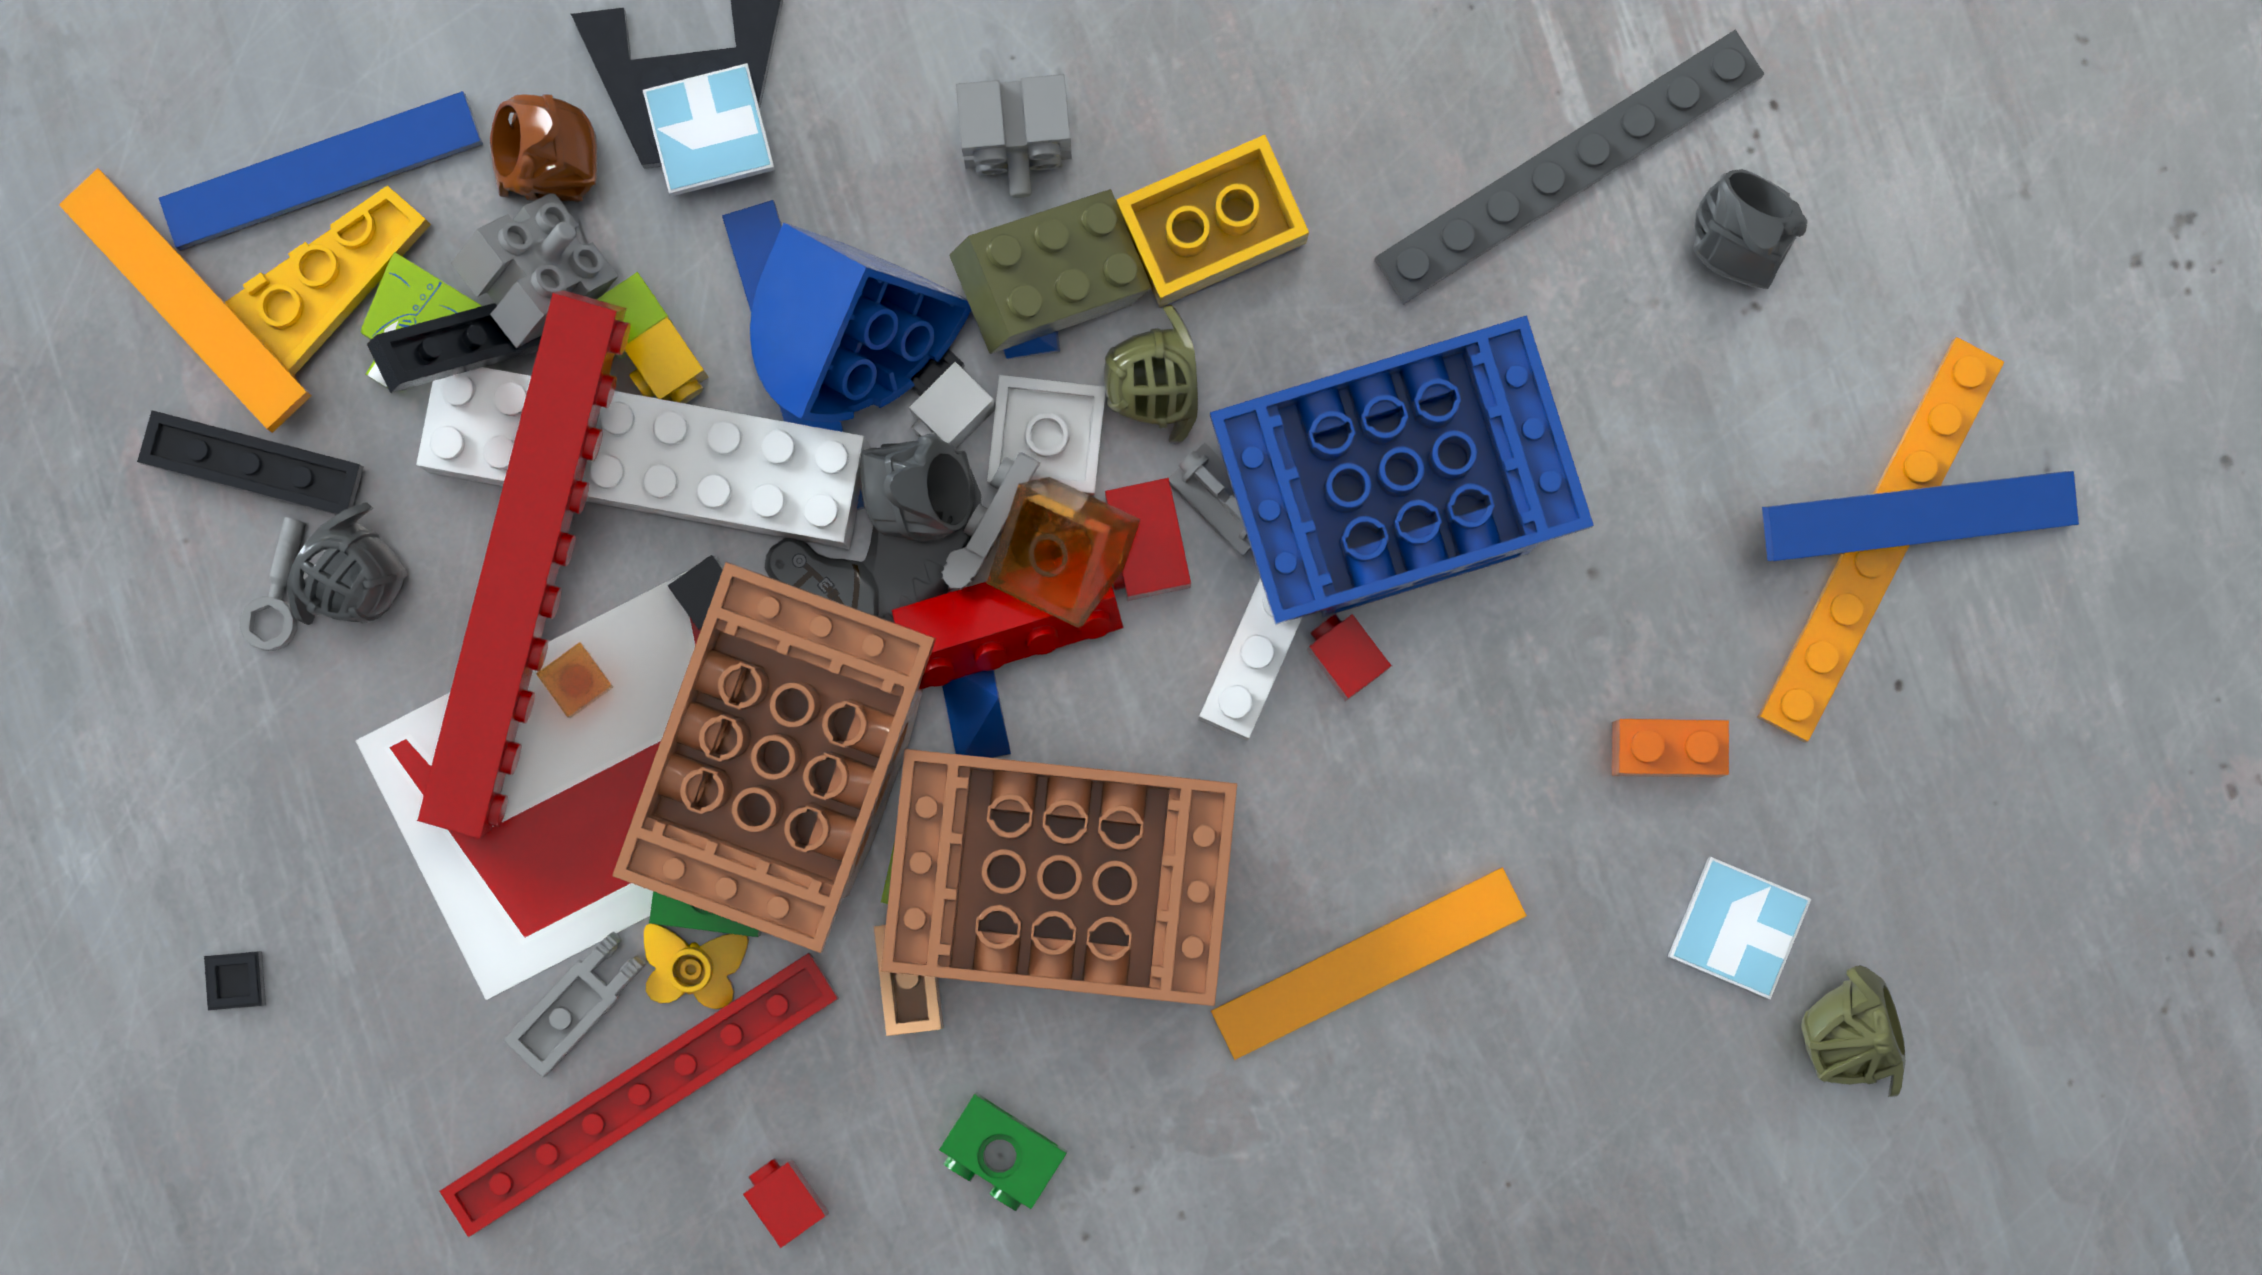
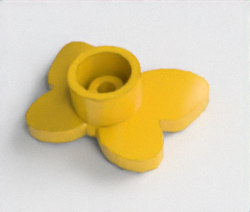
[644,923,749,1009]

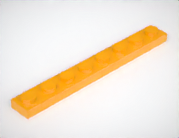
[1757,337,2004,743]

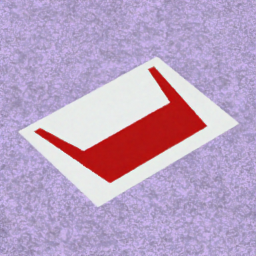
[356,556,723,1000]

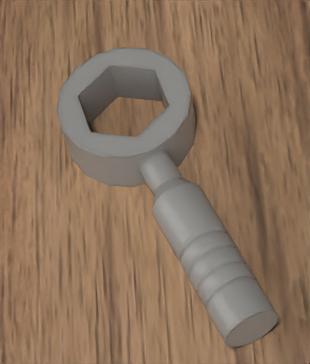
[240,517,305,651]

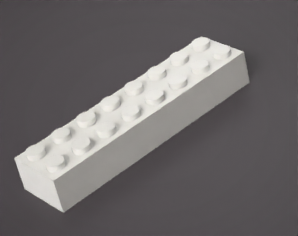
[416,367,870,549]

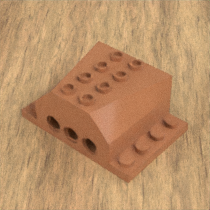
[612,562,937,953]
[881,749,1237,1006]

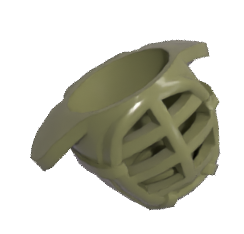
[1104,305,1198,443]
[1801,965,1906,1097]

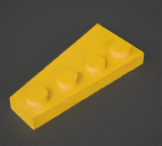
[225,185,431,376]

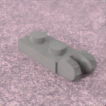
[941,452,1041,590]
[503,931,646,1078]

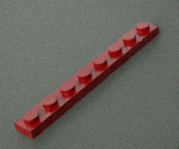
[439,953,839,1237]

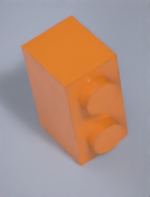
[1612,719,1729,777]

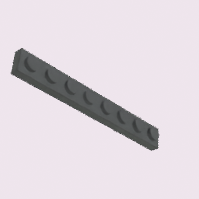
[1374,29,1764,305]

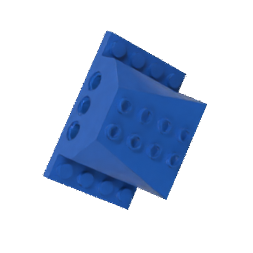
[1210,315,1594,625]

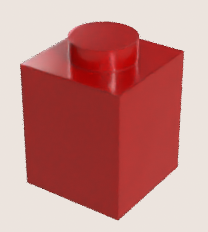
[1307,614,1392,702]
[743,1158,829,1248]

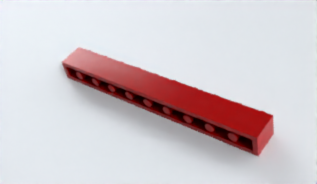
[417,290,631,839]

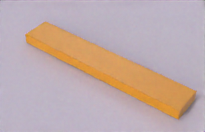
[59,168,312,433]
[1211,867,1527,1060]

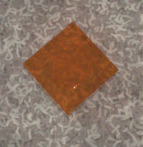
[536,642,614,719]

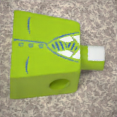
[361,252,482,388]

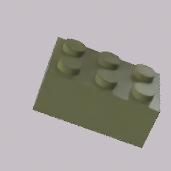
[949,189,1152,354]

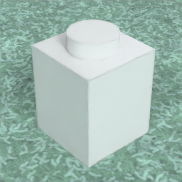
[909,362,995,449]

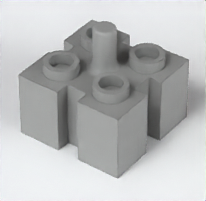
[956,74,1072,198]
[451,194,618,349]

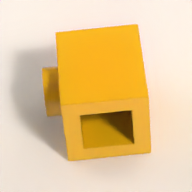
[625,317,709,404]

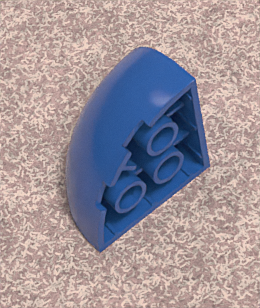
[750,222,971,422]

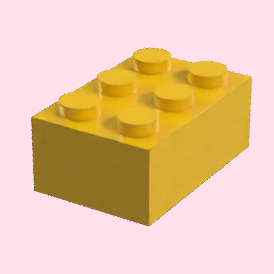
[1116,135,1309,308]

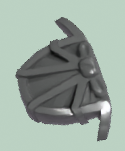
[1694,169,1808,289]
[860,433,975,542]
[287,502,407,625]

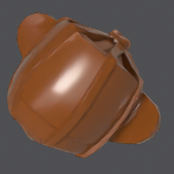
[490,94,597,203]

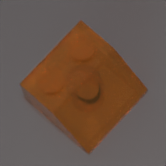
[986,477,1140,627]

